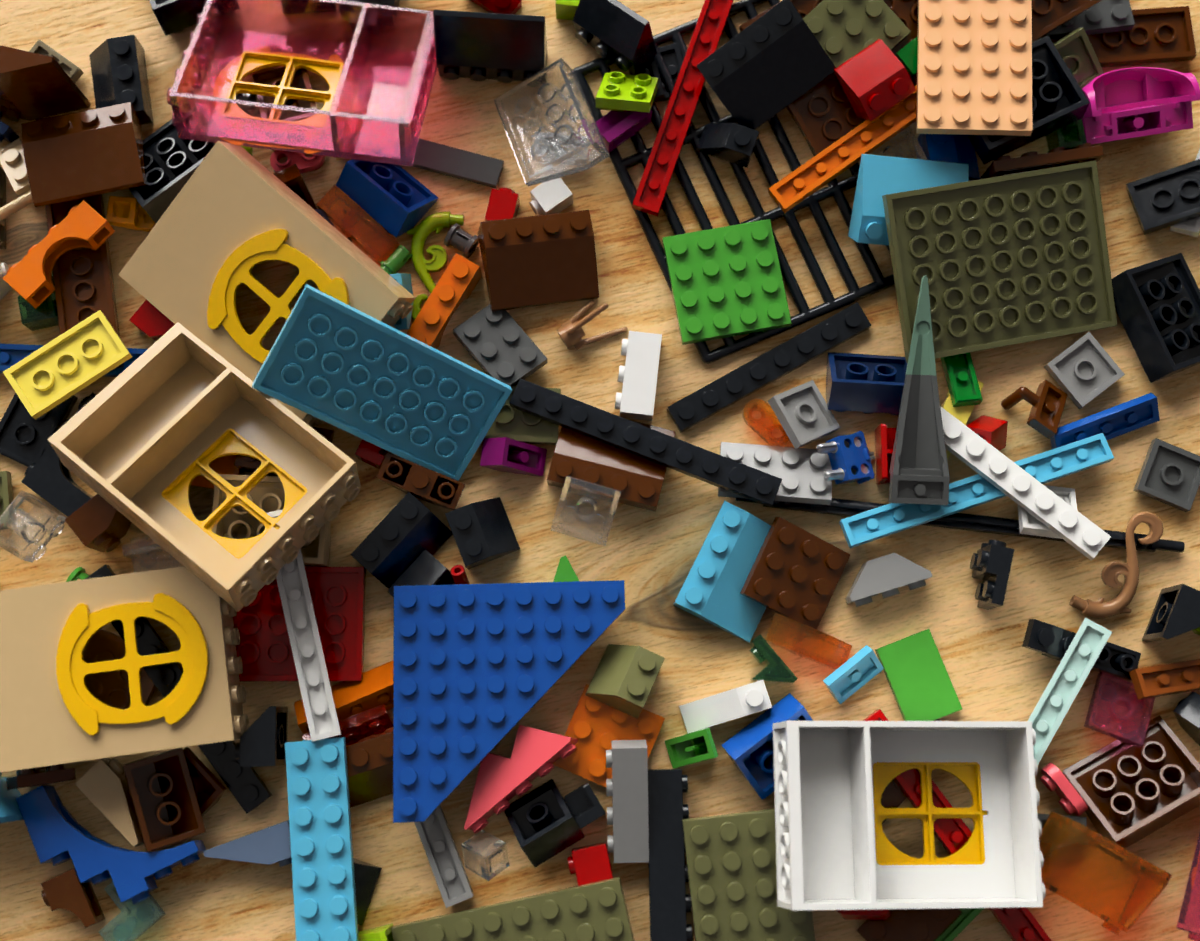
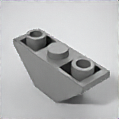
[845,553,933,607]

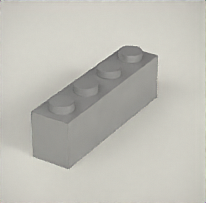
[606,740,649,863]

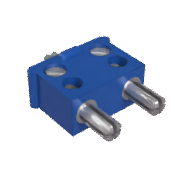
[816,431,875,485]

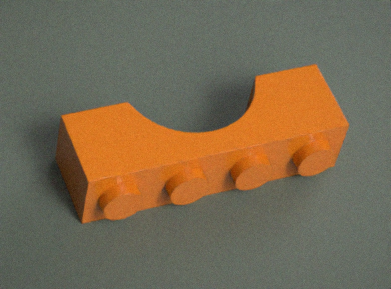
[2,200,115,309]
[406,253,482,349]

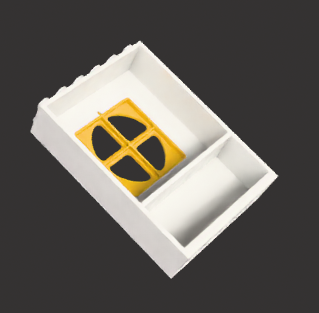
[772,721,1046,910]

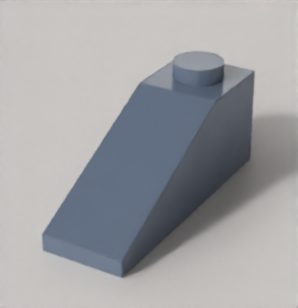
[203,820,292,867]

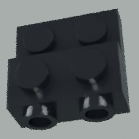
[970,540,1014,610]

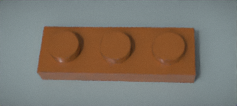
[1129,659,1200,700]

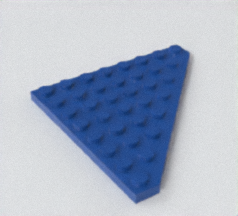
[393,580,625,823]

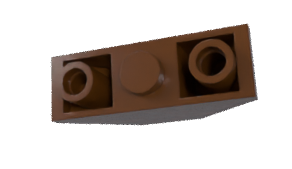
[376,452,466,510]

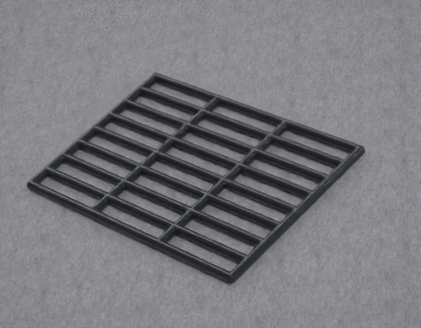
[572,0,895,364]

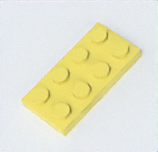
[3,310,132,420]

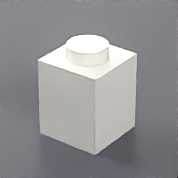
[530,173,573,215]

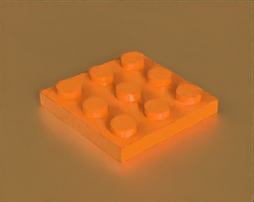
[553,684,665,787]

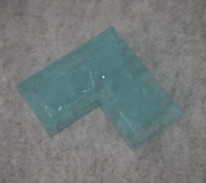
[99,881,166,941]

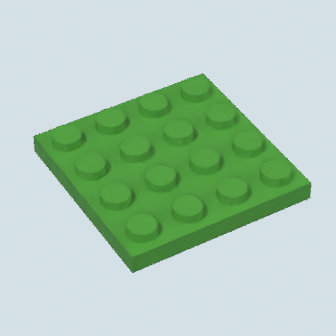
[662,219,792,345]

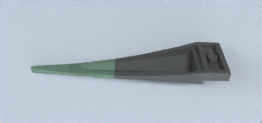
[889,275,950,505]

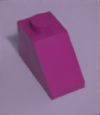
[480,437,547,477]

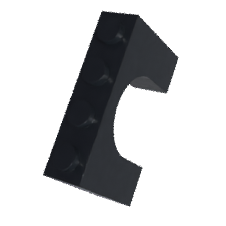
[21,392,96,517]

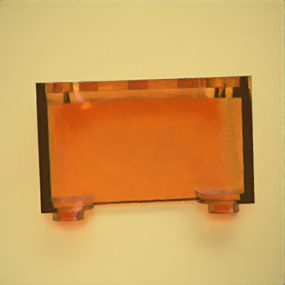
[1039,811,1172,935]

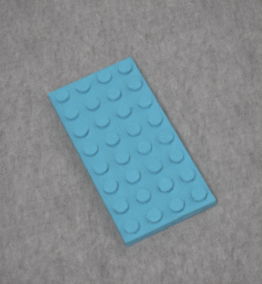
[252,284,512,481]

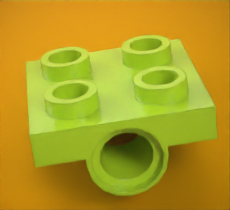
[595,71,659,113]

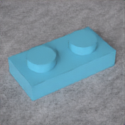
[823,645,884,704]

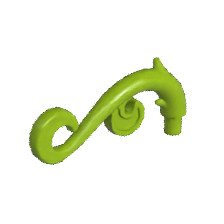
[407,211,464,320]

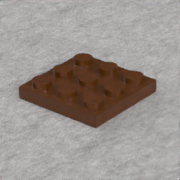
[740,517,850,631]

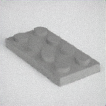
[718,442,832,505]

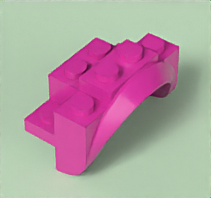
[1080,67,1200,144]

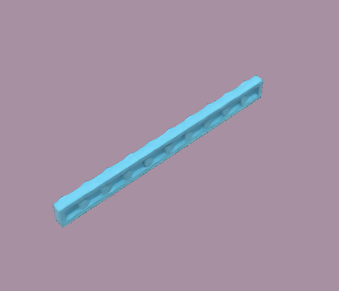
[839,433,1114,548]

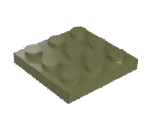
[803,0,911,75]

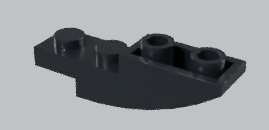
[1022,619,1141,681]

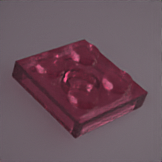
[1084,671,1155,748]

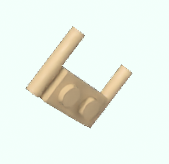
[0,138,33,221]

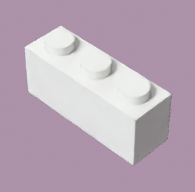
[615,331,662,421]

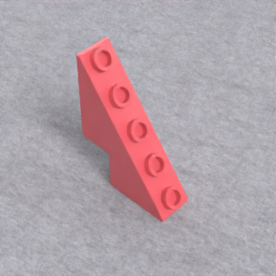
[464,725,578,834]

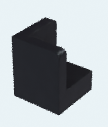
[564,782,606,829]

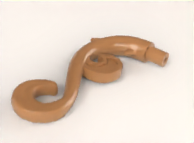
[1069,511,1164,619]

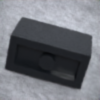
[388,550,454,597]

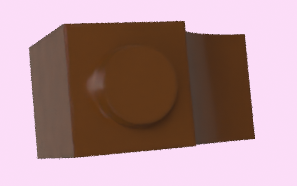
[41,868,105,928]

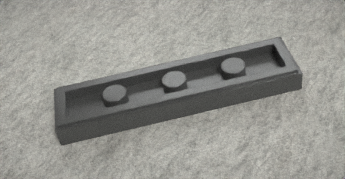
[393,133,504,189]

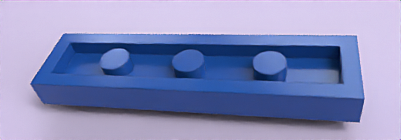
[1050,393,1160,449]

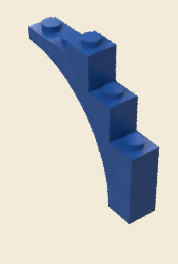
[16,785,206,905]

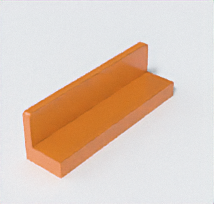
[294,660,394,740]

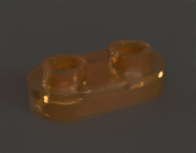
[743,399,790,446]

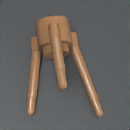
[557,300,628,350]

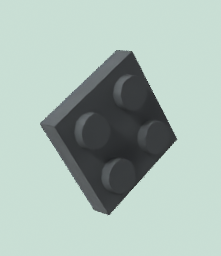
[1133,438,1200,512]

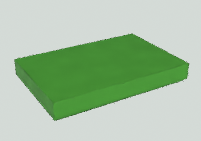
[875,629,962,721]

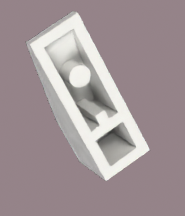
[679,680,772,734]

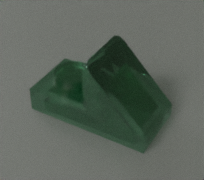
[749,635,798,683]

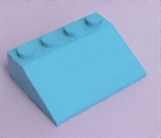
[848,154,969,245]
[673,501,771,642]

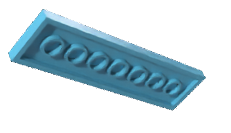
[285,737,359,941]

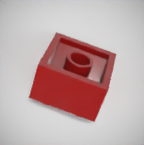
[834,39,916,121]

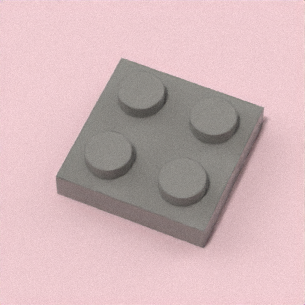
[1044,332,1125,409]
[768,380,840,449]

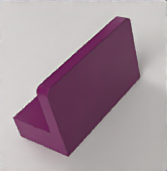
[590,110,652,153]

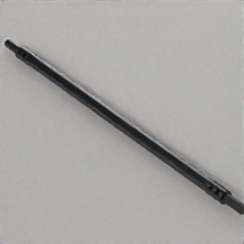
[735,498,1185,553]

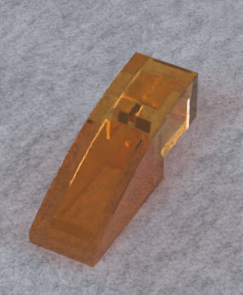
[316,185,400,263]
[764,613,852,670]

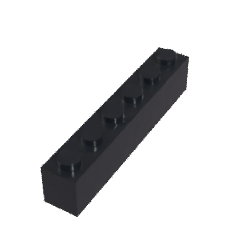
[648,769,692,941]

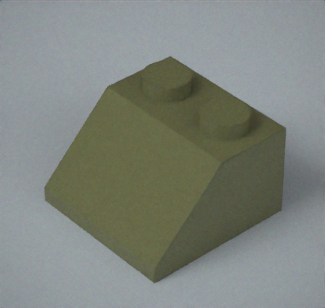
[585,644,665,719]

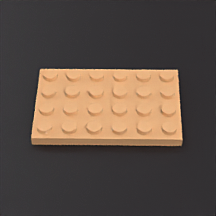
[916,0,1033,136]

